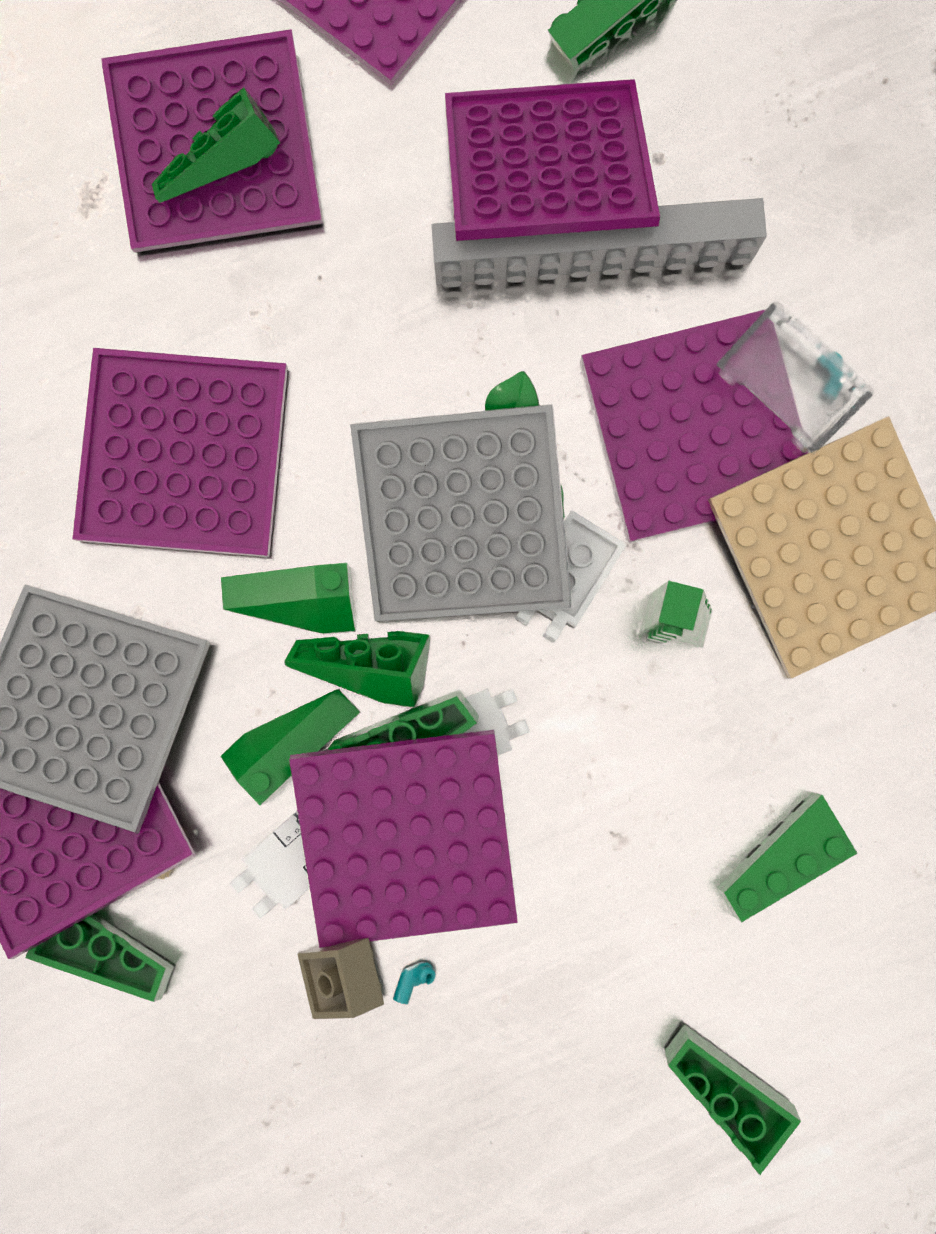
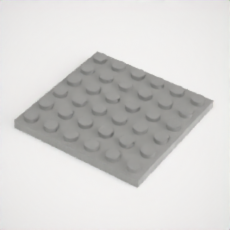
[350,404,572,621]
[0,584,210,834]

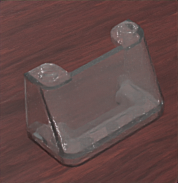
[716,301,874,455]

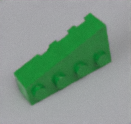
[548,0,675,71]
[640,580,713,647]
[328,689,479,750]
[717,792,858,923]
[25,913,174,1002]
[665,1024,801,1175]

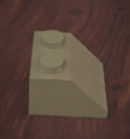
[297,938,384,1019]

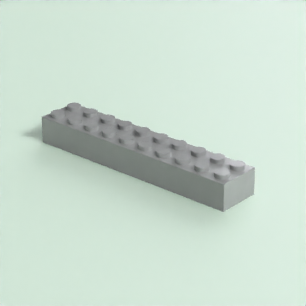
[431,198,767,287]

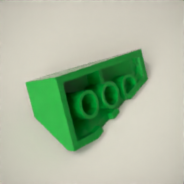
[152,87,280,203]
[221,563,356,634]
[284,631,430,707]
[220,689,361,806]

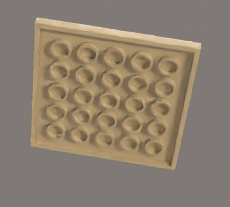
[707,416,936,679]

